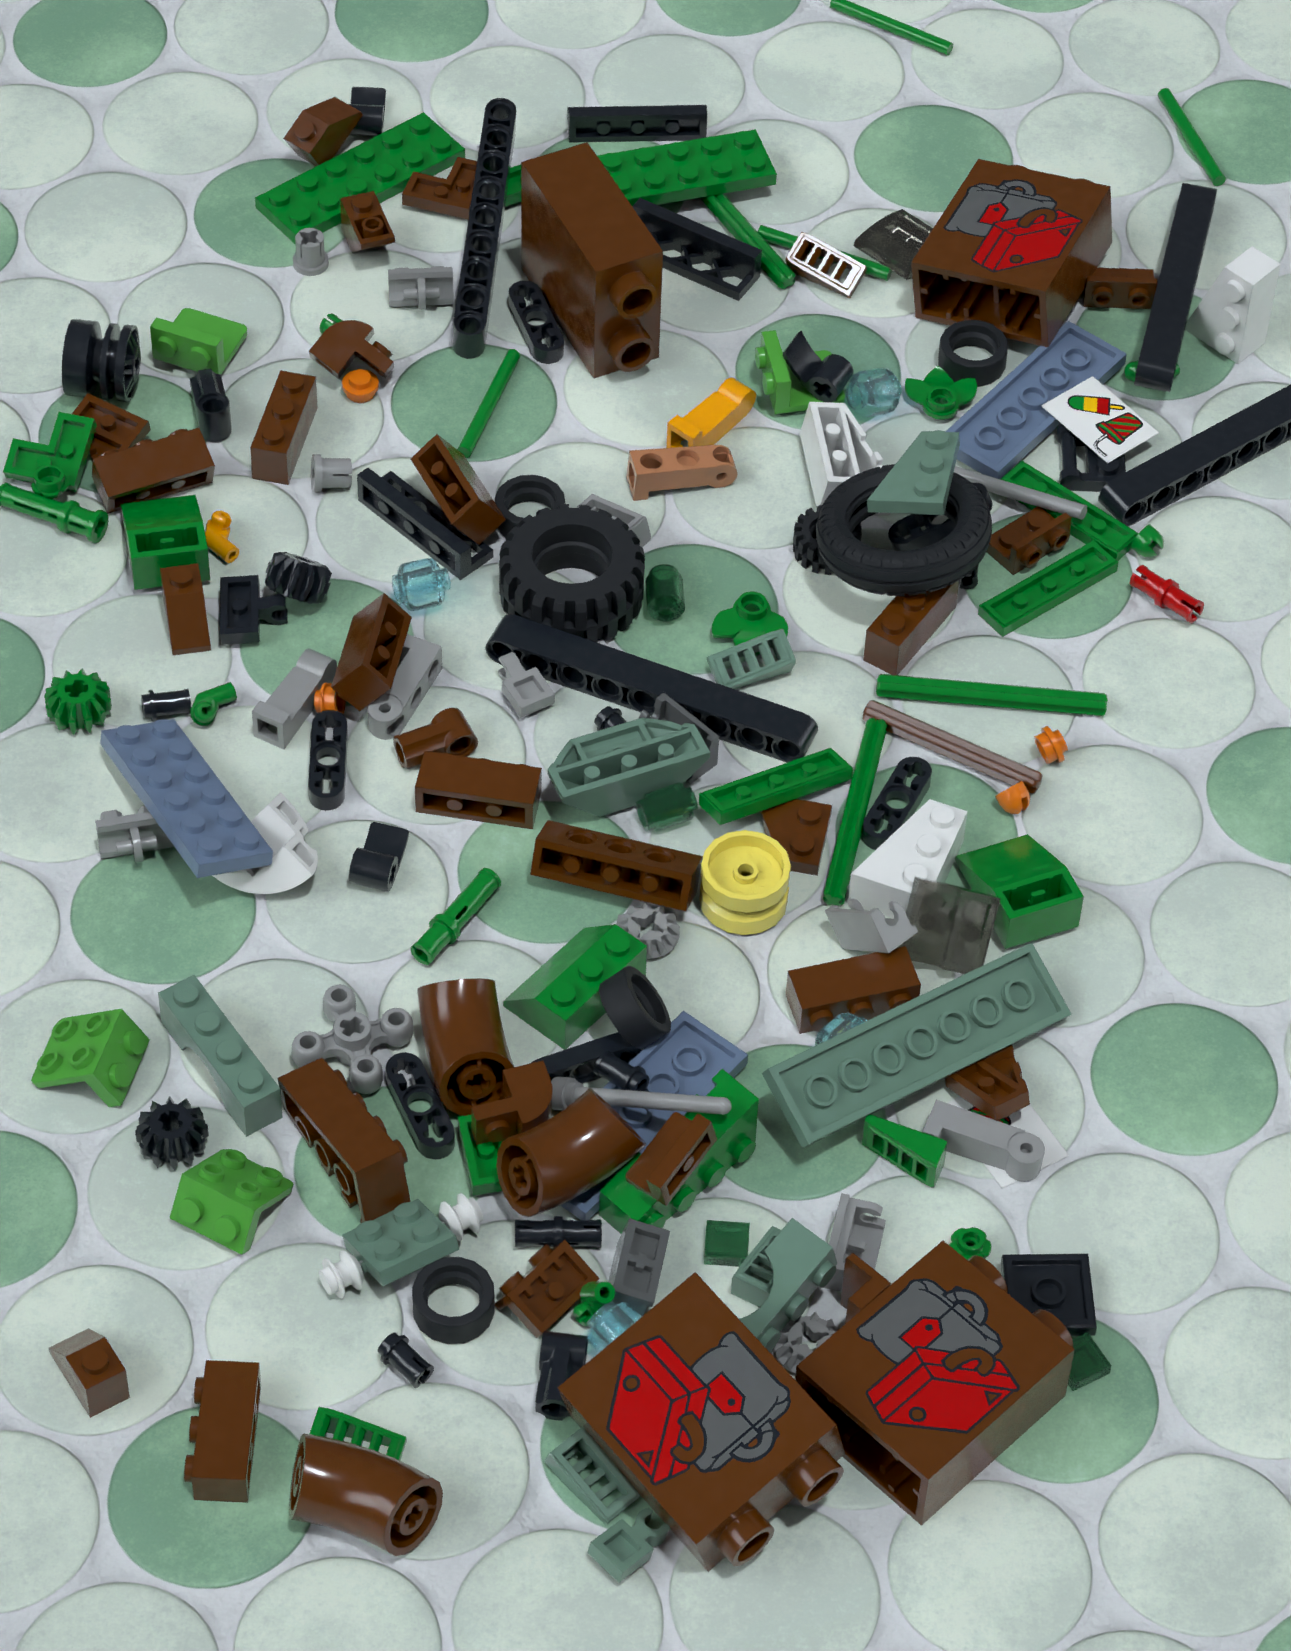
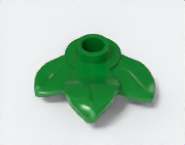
[905,366,977,420]
[711,591,788,656]

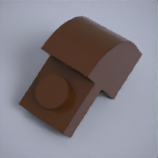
[309,320,394,379]
[471,1060,553,1145]

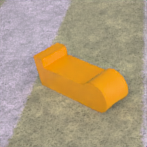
[666,377,756,448]

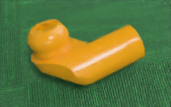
[205,511,239,563]

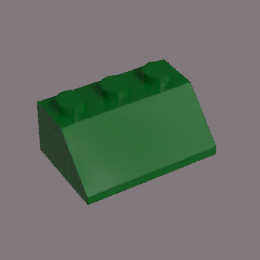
[503,924,647,1050]

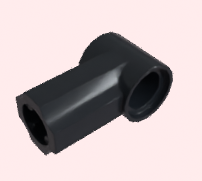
[190,369,232,442]
[535,1331,588,1421]

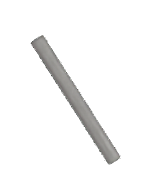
[954,466,1087,520]

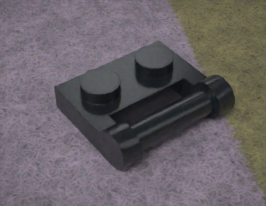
[1057,424,1126,492]

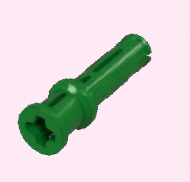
[0,482,109,544]

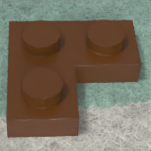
[402,157,477,220]

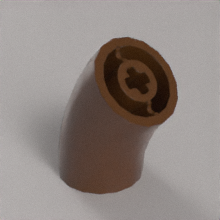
[417,978,514,1116]
[497,1088,647,1217]
[289,1433,443,1556]

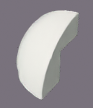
[212,792,318,894]

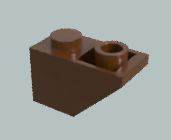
[340,191,395,253]

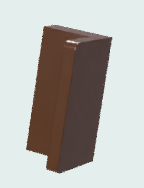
[626,1112,717,1206]
[840,1253,891,1324]

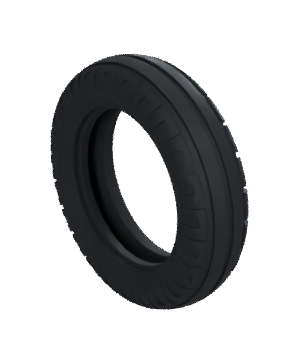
[816,464,992,596]

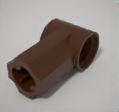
[393,708,478,769]

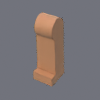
[626,445,738,501]

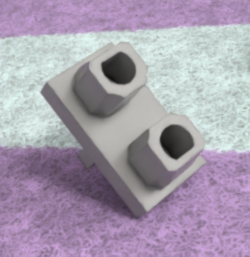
[388,266,454,309]
[95,805,173,863]

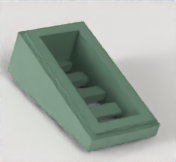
[707,629,796,689]
[731,1226,781,1307]
[544,1426,641,1525]

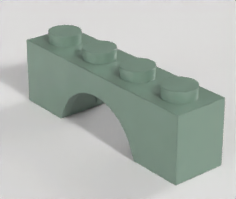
[158,975,283,1137]
[739,1218,837,1352]

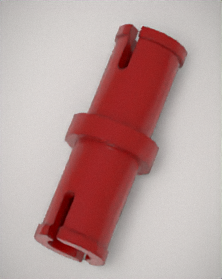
[1130,565,1204,623]

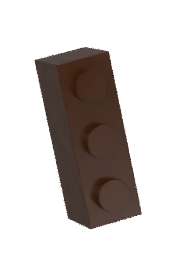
[250,370,318,485]
[92,428,215,514]
[410,434,506,545]
[863,581,959,675]
[331,593,412,712]
[415,751,542,829]
[786,946,921,1034]
[184,1360,261,1503]

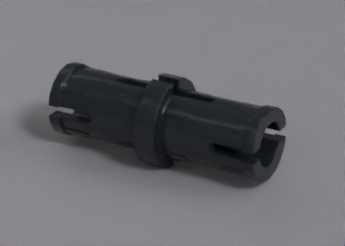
[515,1216,602,1247]

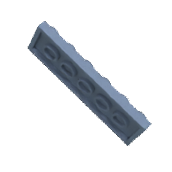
[945,321,1127,479]
[100,719,273,878]
[561,1010,748,1220]

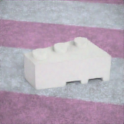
[1185,246,1281,364]
[800,402,890,515]
[848,799,967,928]

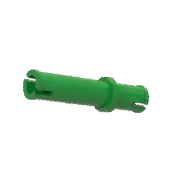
[411,868,501,965]

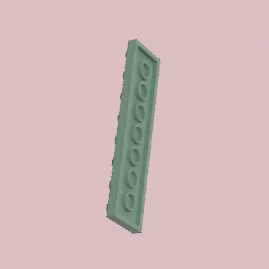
[762,942,1072,1148]

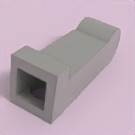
[368,634,442,740]
[252,648,337,750]
[922,1099,1045,1182]

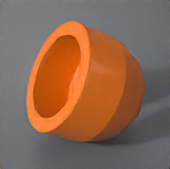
[995,781,1030,814]

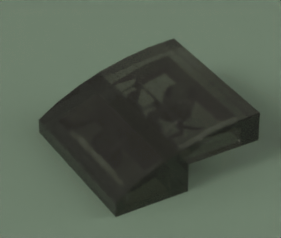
[853,209,933,280]
[897,876,1001,974]

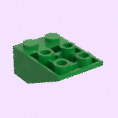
[121,495,210,590]
[955,834,1084,949]

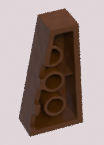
[277,1057,411,1224]

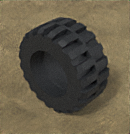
[499,504,645,643]

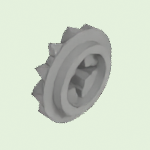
[616,902,680,959]
[774,1312,838,1374]

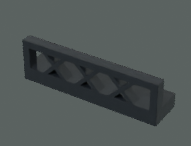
[567,105,707,143]
[633,198,762,301]
[357,467,494,580]

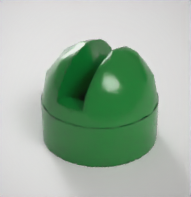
[1131,524,1164,558]

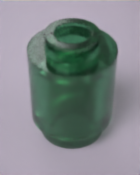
[645,564,685,622]
[636,782,698,832]

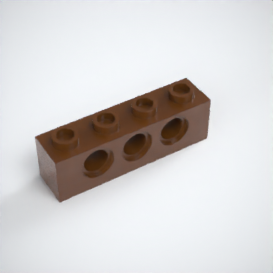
[530,820,703,911]

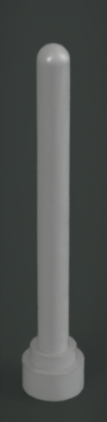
[551,1077,732,1115]

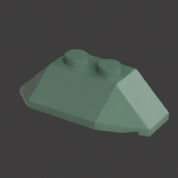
[548,718,710,817]

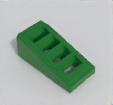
[862,1114,947,1188]
[309,1406,407,1461]

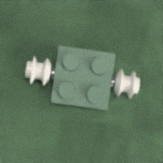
[319,1193,483,1299]

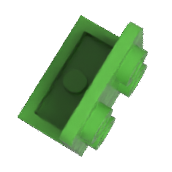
[150,308,247,374]
[755,330,845,414]
[31,1008,150,1107]
[170,1149,294,1255]

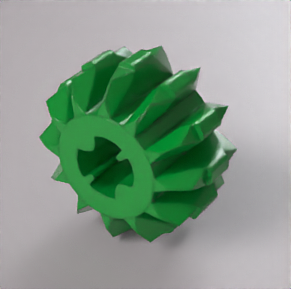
[44,668,112,735]

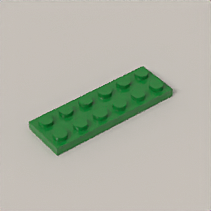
[255,112,465,245]
[597,129,777,207]

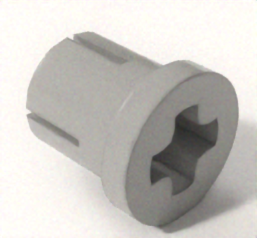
[293,228,329,276]
[311,454,352,492]

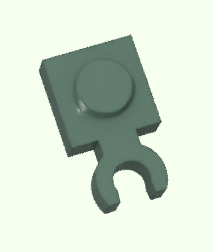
[587,1508,670,1583]

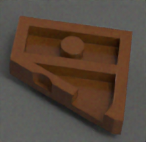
[72,393,151,460]
[760,799,832,876]
[945,1045,1030,1121]

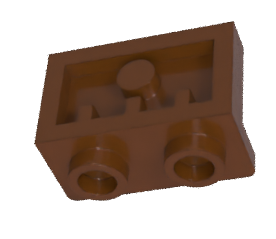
[1082,267,1158,309]
[986,506,1072,575]
[495,1240,600,1338]

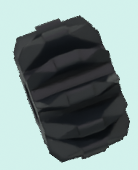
[265,552,332,604]
[135,1096,209,1171]

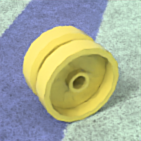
[699,830,791,935]

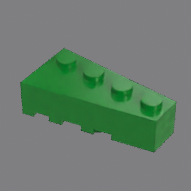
[599,1069,759,1234]

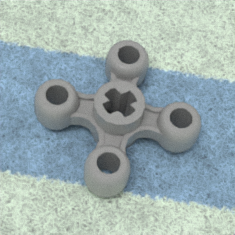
[292,984,413,1094]

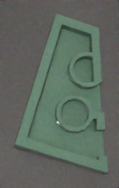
[867,430,960,515]

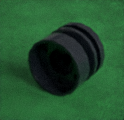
[62,319,141,402]

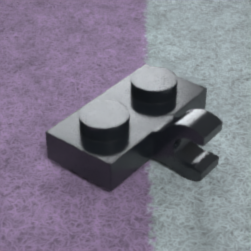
[220,575,288,645]

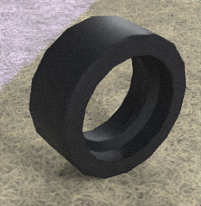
[938,320,1008,387]
[495,475,566,538]
[599,966,671,1050]
[412,1257,495,1344]

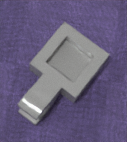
[498,652,555,718]

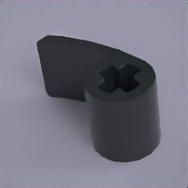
[349,87,386,136]
[783,331,854,403]
[349,822,409,892]

